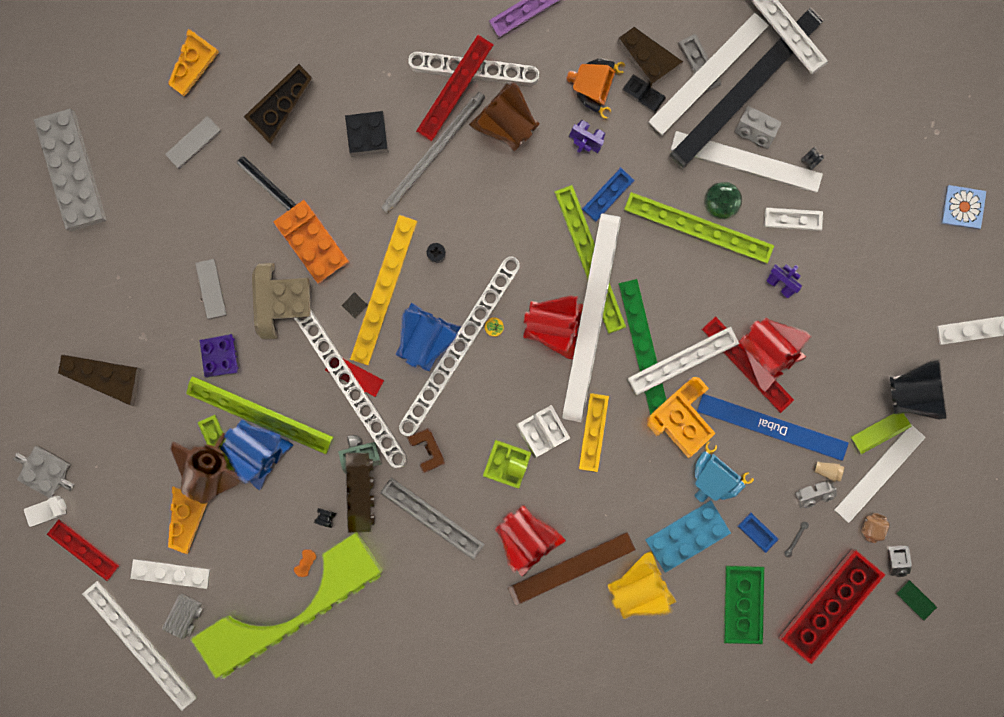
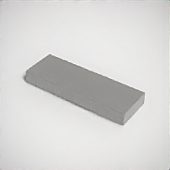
[678,33,722,93]
[165,116,221,169]
[195,259,227,319]

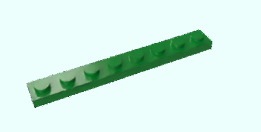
[618,279,667,415]

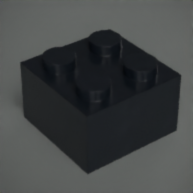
[345,111,389,157]

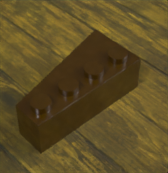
[346,452,375,533]

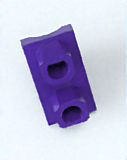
[568,120,605,153]
[767,264,802,298]

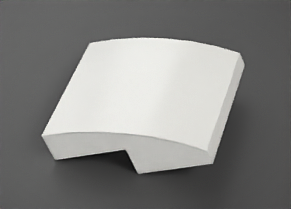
[516,405,570,458]

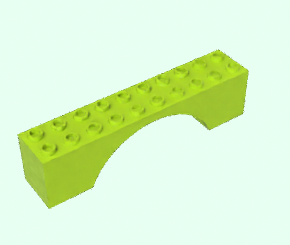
[191,532,383,679]

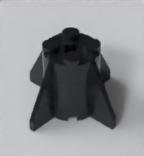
[890,359,947,419]

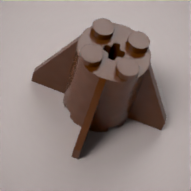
[469,82,540,151]
[170,433,241,504]

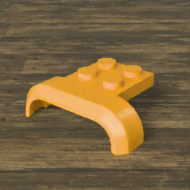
[647,377,716,458]

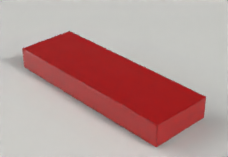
[325,358,384,397]

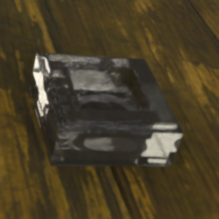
[341,292,368,319]

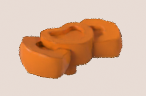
[293,549,317,577]

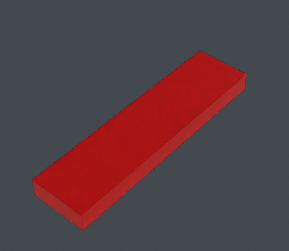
[47,519,120,581]

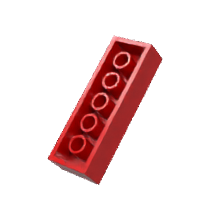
[778,549,885,664]

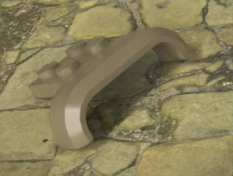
[252,263,311,340]

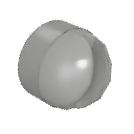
[347,435,362,448]

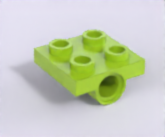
[483,440,532,489]

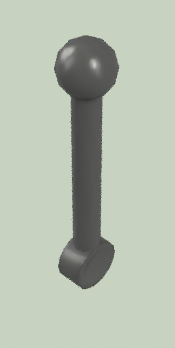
[785,522,809,557]

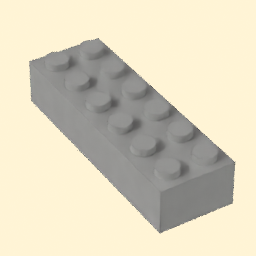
[34,108,107,232]

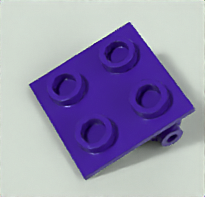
[199,334,239,378]

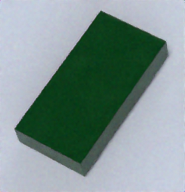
[895,580,937,621]

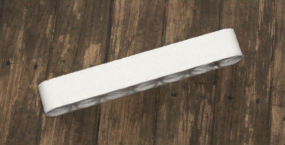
[408,52,539,86]

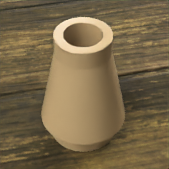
[815,462,845,482]

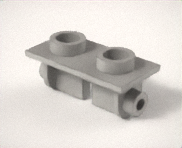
[796,480,837,508]

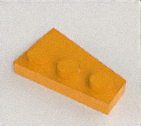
[168,28,219,97]
[168,486,207,554]

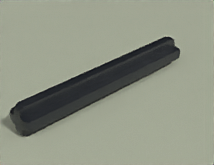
[237,156,297,210]

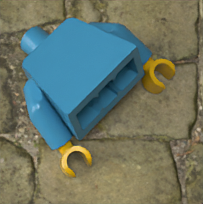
[694,442,754,502]

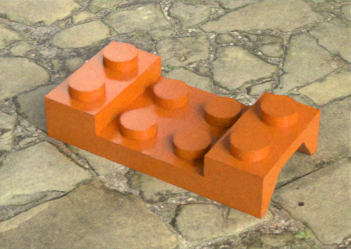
[273,200,350,284]

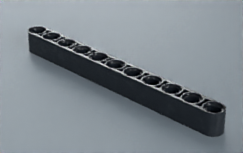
[669,7,824,169]

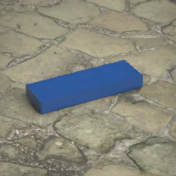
[582,167,635,223]

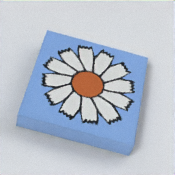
[942,185,986,229]

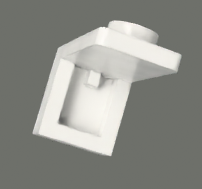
[24,496,66,527]

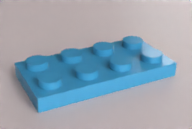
[645,500,731,573]

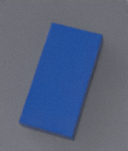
[737,512,779,553]

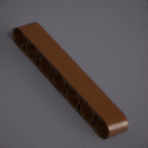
[507,532,636,606]

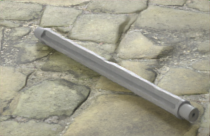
[381,92,485,213]

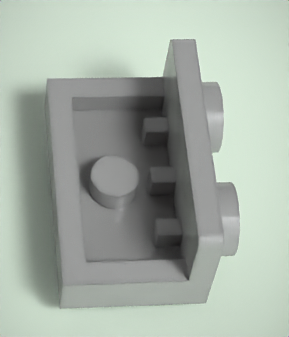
[735,105,782,149]

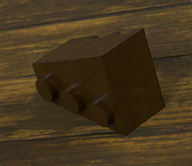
[618,27,683,87]

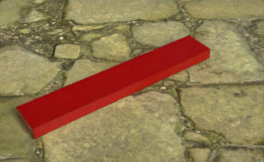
[416,34,494,141]
[701,316,794,413]

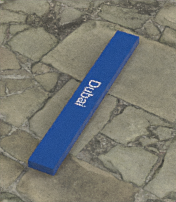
[697,394,849,461]

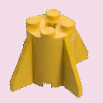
[608,551,676,619]

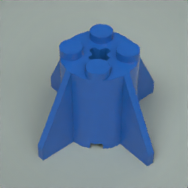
[395,303,461,371]
[220,420,293,490]

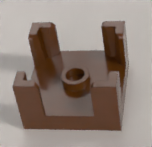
[407,428,445,473]

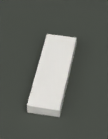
[764,208,823,231]

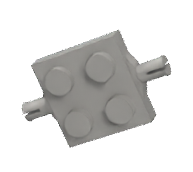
[13,446,74,498]

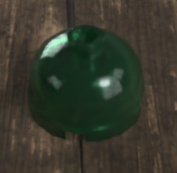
[704,181,742,220]

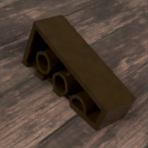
[244,64,312,145]
[58,354,141,406]

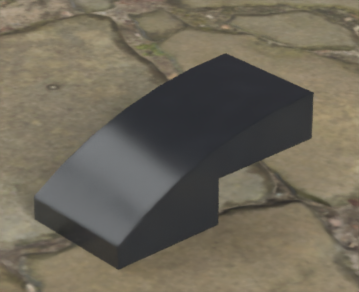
[622,74,666,113]

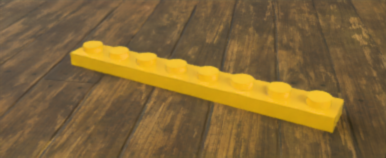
[350,215,417,366]

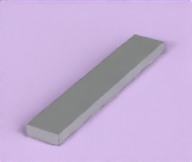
[380,477,485,560]

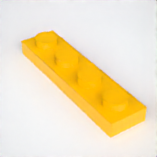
[579,393,609,472]

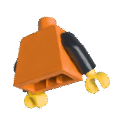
[567,58,626,119]

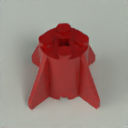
[523,296,584,360]
[739,318,811,392]
[495,505,566,577]

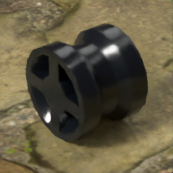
[801,146,825,170]
[426,243,446,263]
[314,508,336,528]

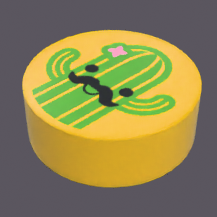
[485,317,504,337]

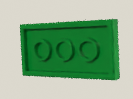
[724,566,765,644]

